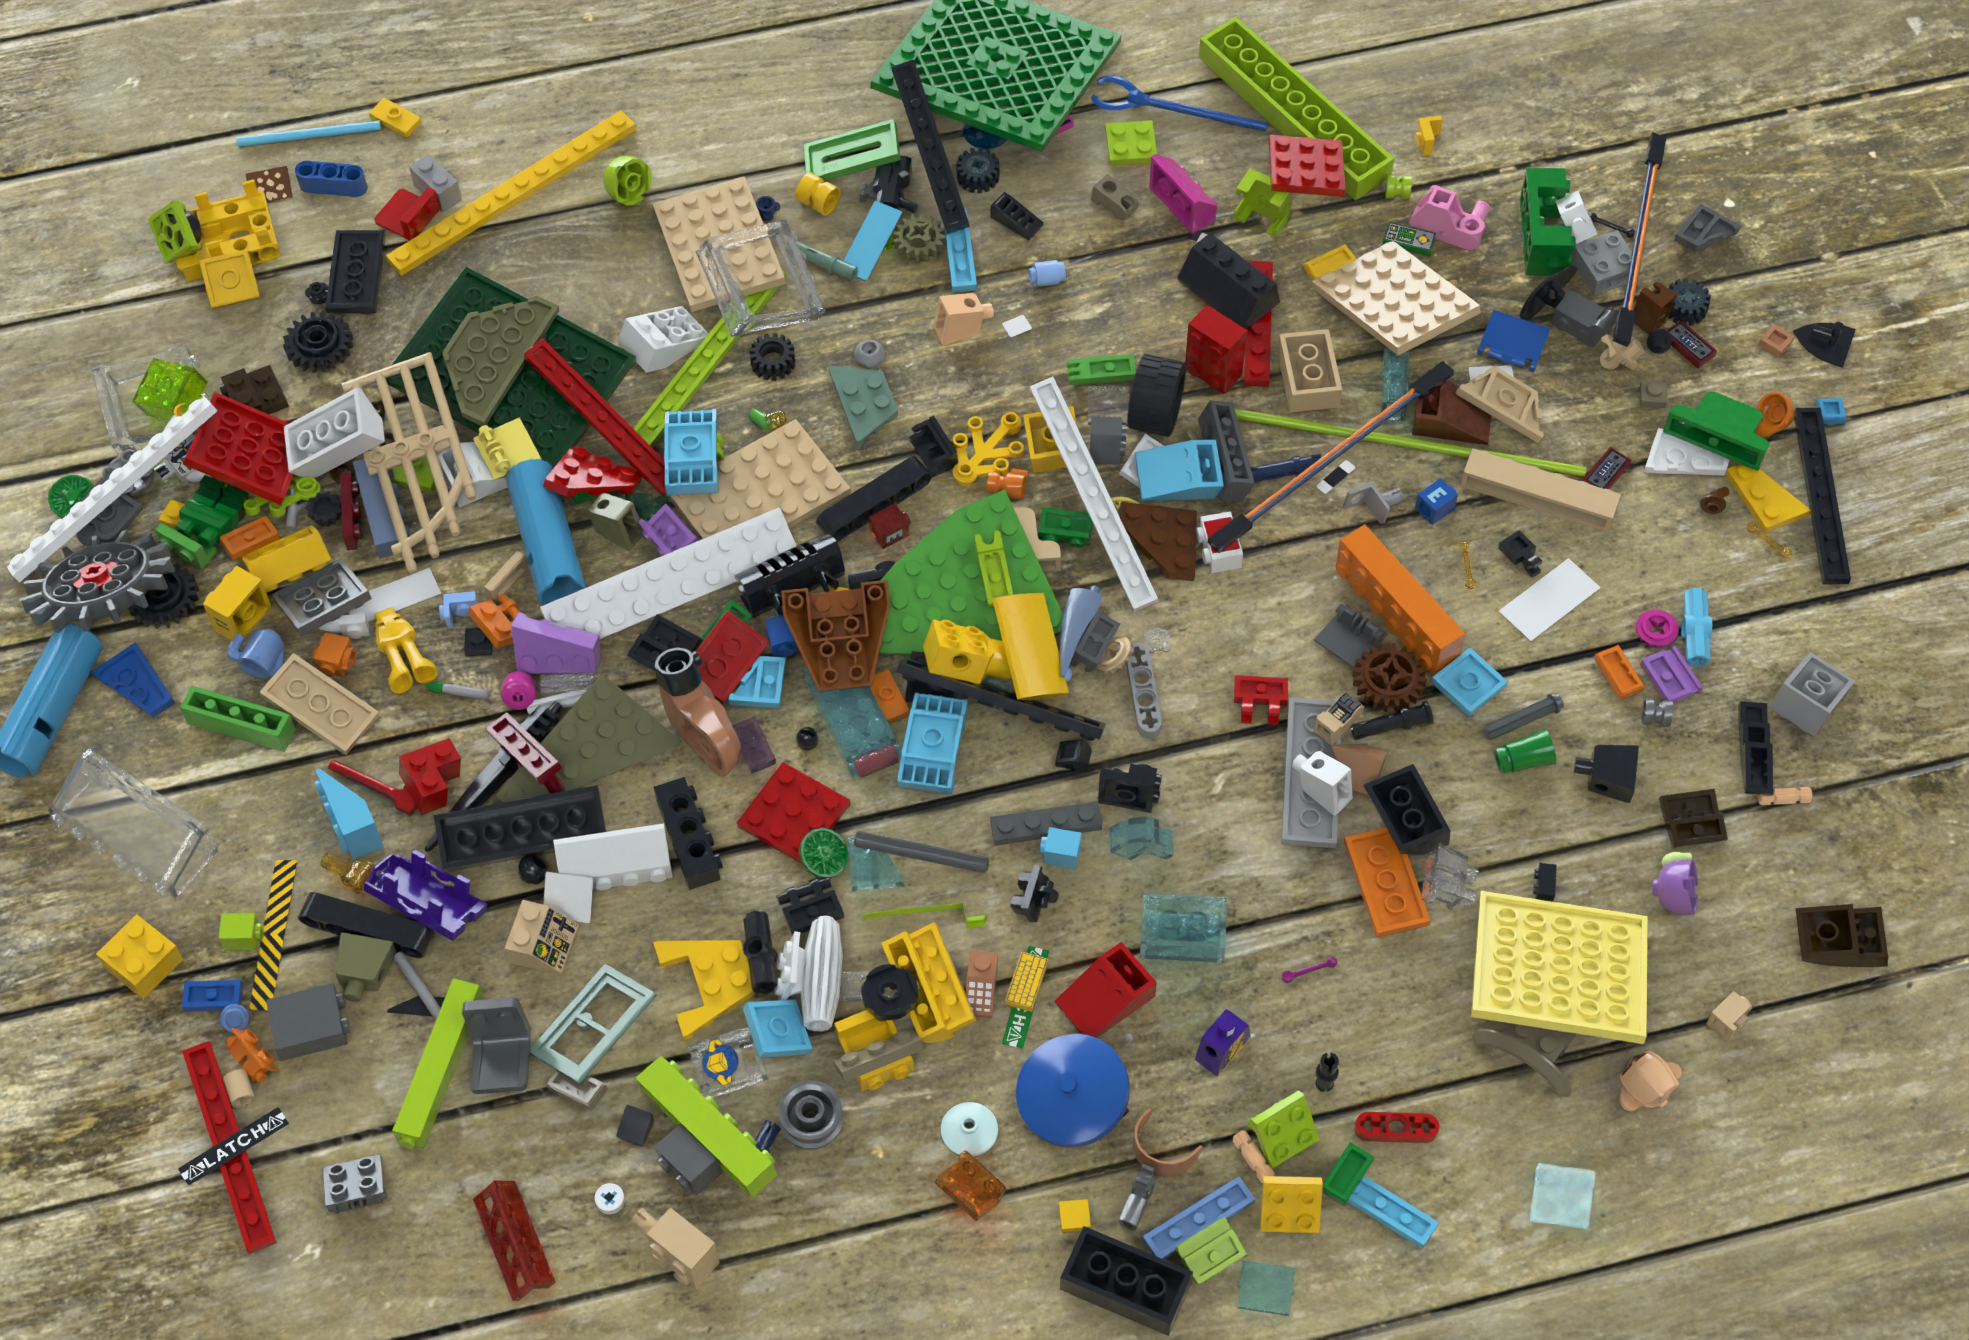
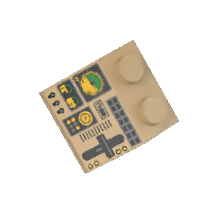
[504,900,579,975]

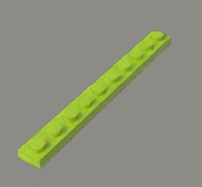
[633,271,786,448]

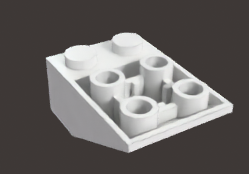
[617,306,709,373]
[436,442,508,508]

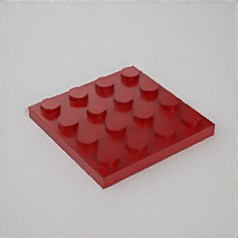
[183,391,294,505]

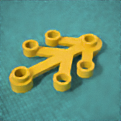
[953,412,1024,486]

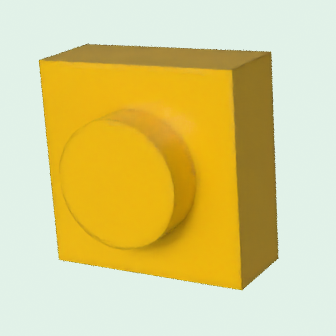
[158,499,185,529]

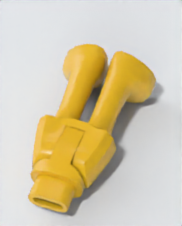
[374,607,438,694]

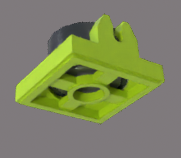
[147,200,202,264]

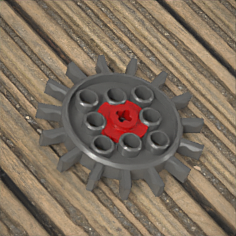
[20,531,175,633]

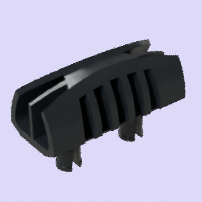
[734,533,845,618]

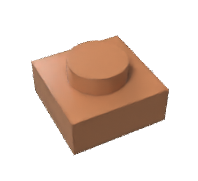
[1758,324,1795,358]

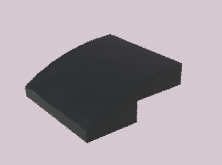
[627,614,701,672]

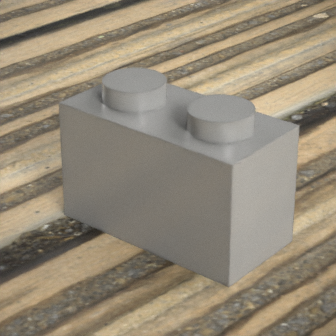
[409,154,462,212]

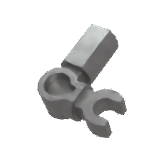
[1119,1164,1156,1230]

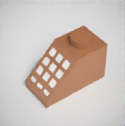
[966,951,998,1018]

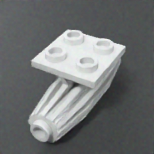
[774,916,843,1032]

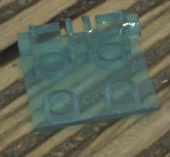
[1529,1162,1595,1229]

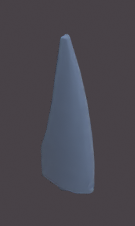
[1060,586,1103,678]

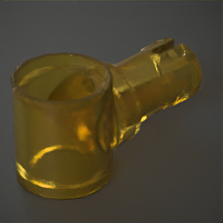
[320,852,375,893]

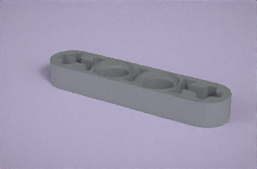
[1126,643,1162,738]

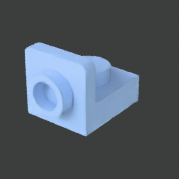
[439,591,478,629]

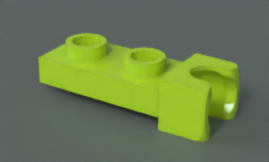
[974,530,1014,607]

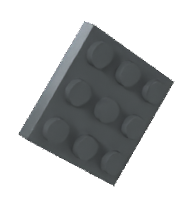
[272,558,372,637]

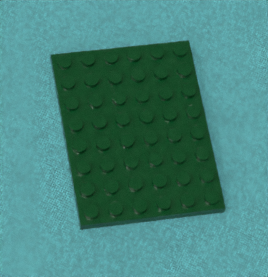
[386,266,636,468]

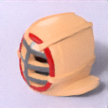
[1619,1051,1682,1112]

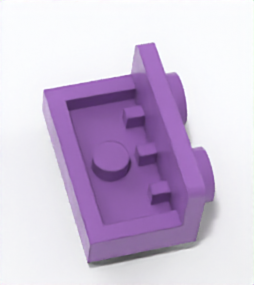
[638,504,700,556]

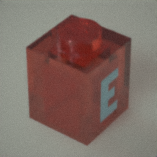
[869,504,911,549]

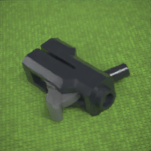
[859,155,918,213]

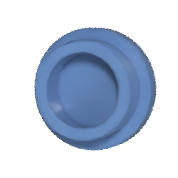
[220,1004,249,1032]

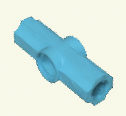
[1681,588,1712,667]

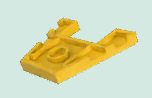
[653,940,756,1041]

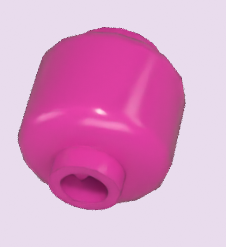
[501,671,536,710]

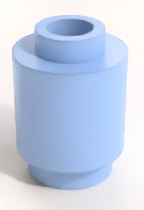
[1028,260,1066,287]

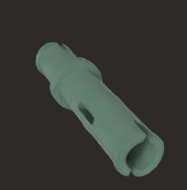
[788,239,858,281]

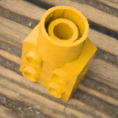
[923,619,1012,684]

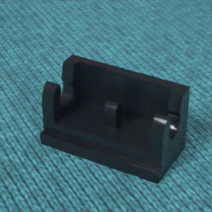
[909,415,958,477]

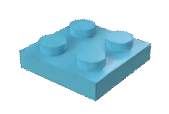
[1431,648,1508,717]
[743,999,812,1058]

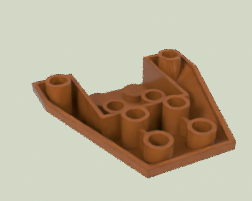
[781,580,890,692]

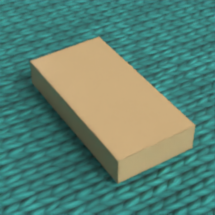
[484,551,528,604]

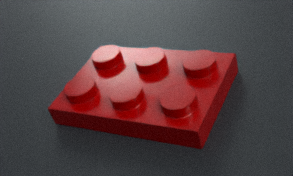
[696,610,770,705]

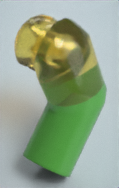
[748,408,788,430]

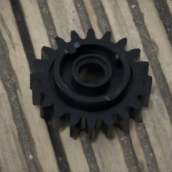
[283,311,353,373]
[127,563,199,629]

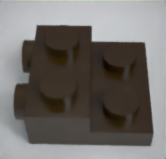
[218,365,289,414]

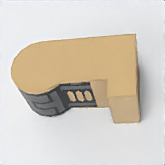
[1314,693,1364,745]

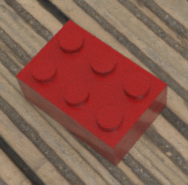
[1185,305,1247,394]

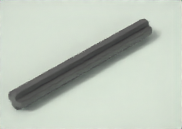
[854,831,989,873]

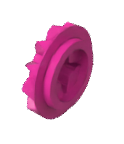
[1636,609,1679,648]

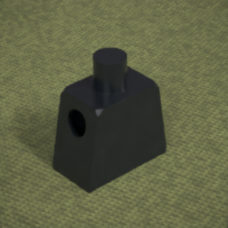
[1573,745,1639,803]

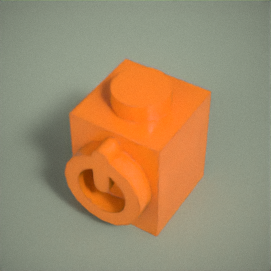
[313,632,357,677]

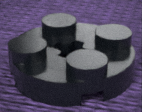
[861,964,918,1022]

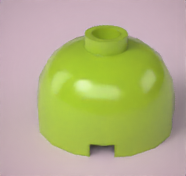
[603,155,652,205]

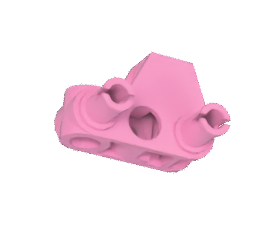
[1409,185,1490,250]

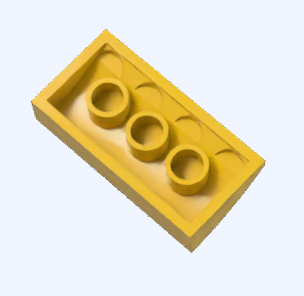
[992,593,1069,700]

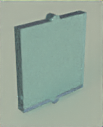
[1237,1260,1295,1316]

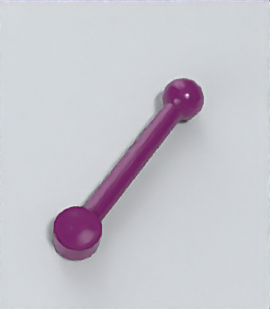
[1282,957,1337,983]

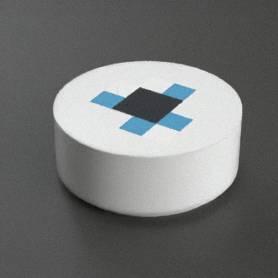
[595,1183,625,1215]

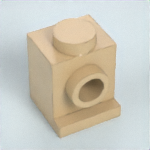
[1706,991,1752,1042]

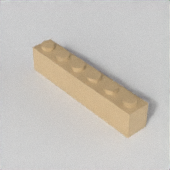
[1461,448,1621,533]

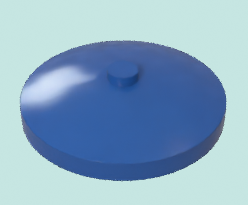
[1016,1034,1130,1148]

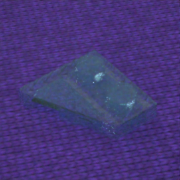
[847,837,905,891]

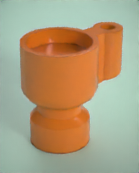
[986,468,1029,500]

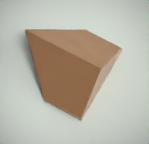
[1331,744,1388,798]

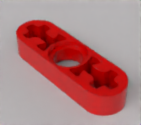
[1354,1112,1439,1143]

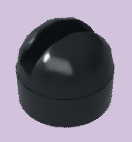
[796,727,818,750]

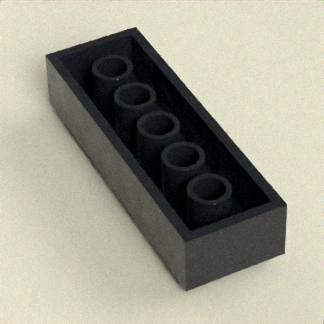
[433,785,607,872]

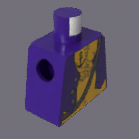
[1195,1009,1251,1077]

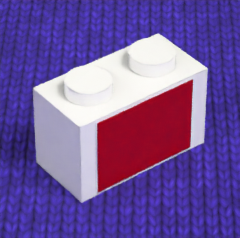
[1196,511,1243,573]

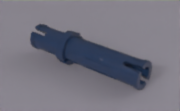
[1250,453,1323,483]

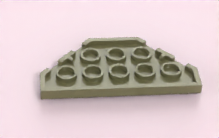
[442,296,559,426]

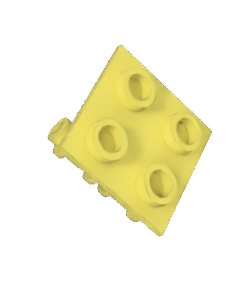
[473,417,541,480]

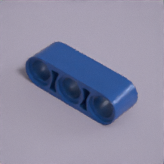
[295,160,368,197]

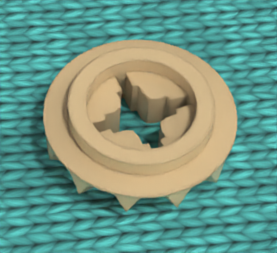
[1096,637,1134,674]

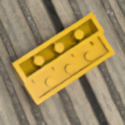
[881,922,977,1043]

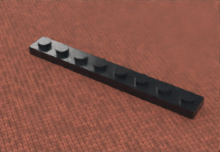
[891,59,970,234]
[1794,408,1851,585]
[896,657,1106,740]

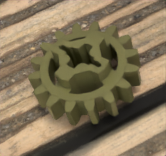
[893,214,946,263]

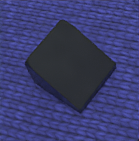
[1055,739,1092,771]
[616,1105,655,1147]

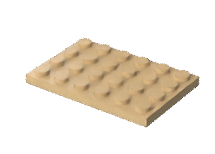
[653,176,786,312]
[1312,241,1481,356]
[668,419,851,540]

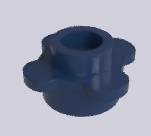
[756,196,780,221]

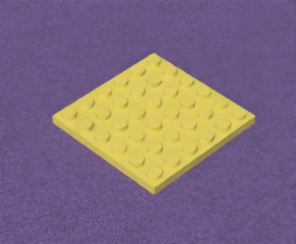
[1471,891,1648,1044]

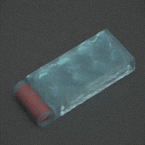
[802,669,902,781]

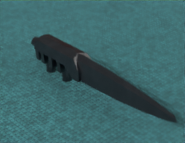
[425,701,563,853]

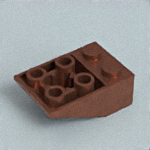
[1412,376,1491,445]

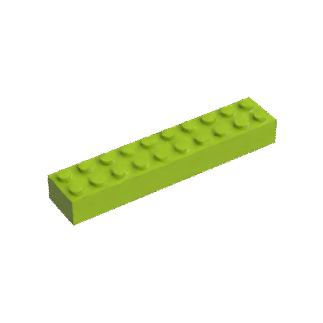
[1199,16,1394,201]

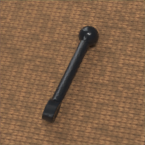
[1589,212,1635,238]

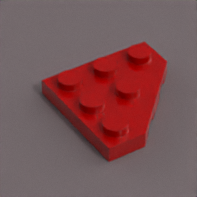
[543,446,642,497]

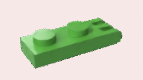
[1066,354,1136,385]

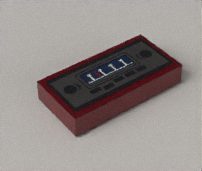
[1667,320,1717,369]
[1582,447,1632,489]

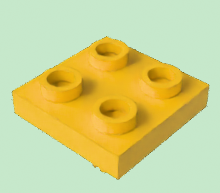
[1260,1176,1323,1233]

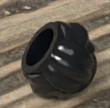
[518,855,548,884]

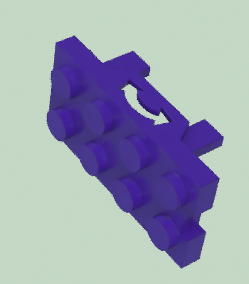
[364,850,487,941]

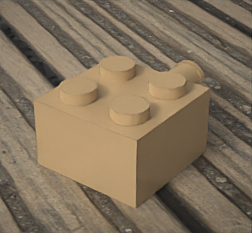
[631,1208,719,1289]

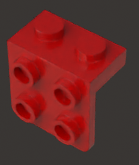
[374,187,440,241]

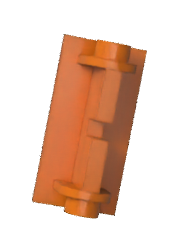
[226,1027,279,1083]

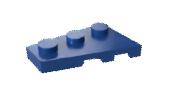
[91,642,175,718]

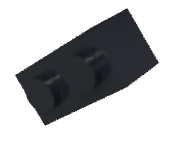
[1533,863,1557,902]

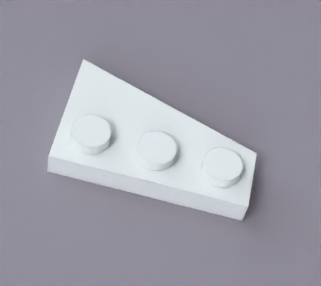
[1644,428,1729,476]

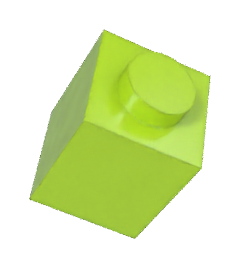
[219,913,264,951]

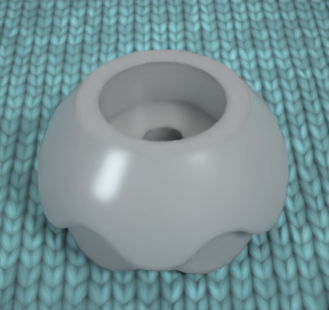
[854,339,885,368]

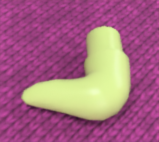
[1662,852,1692,867]

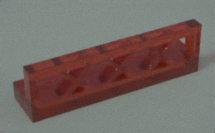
[473,1180,555,1301]

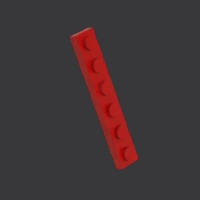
[1244,261,1273,387]

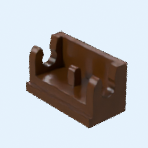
[1633,282,1678,335]

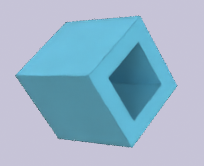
[1040,827,1082,869]

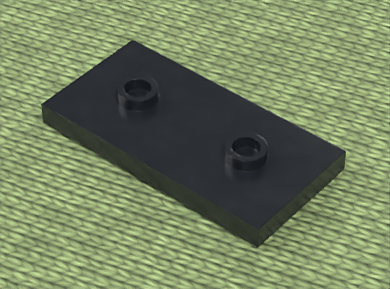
[325,230,386,313]

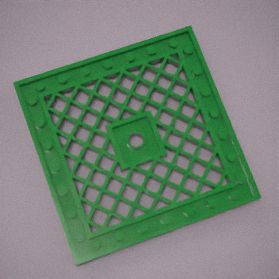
[870,0,1122,152]

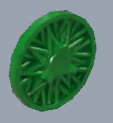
[48,475,94,518]
[799,828,848,878]

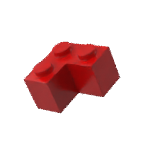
[399,738,461,815]

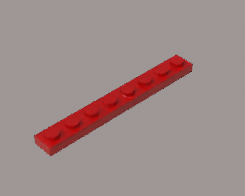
[524,339,667,498]
[182,1041,277,1254]

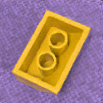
[241,525,331,592]

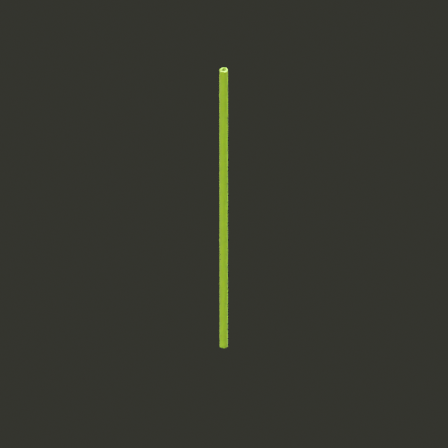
[1235,409,1587,477]

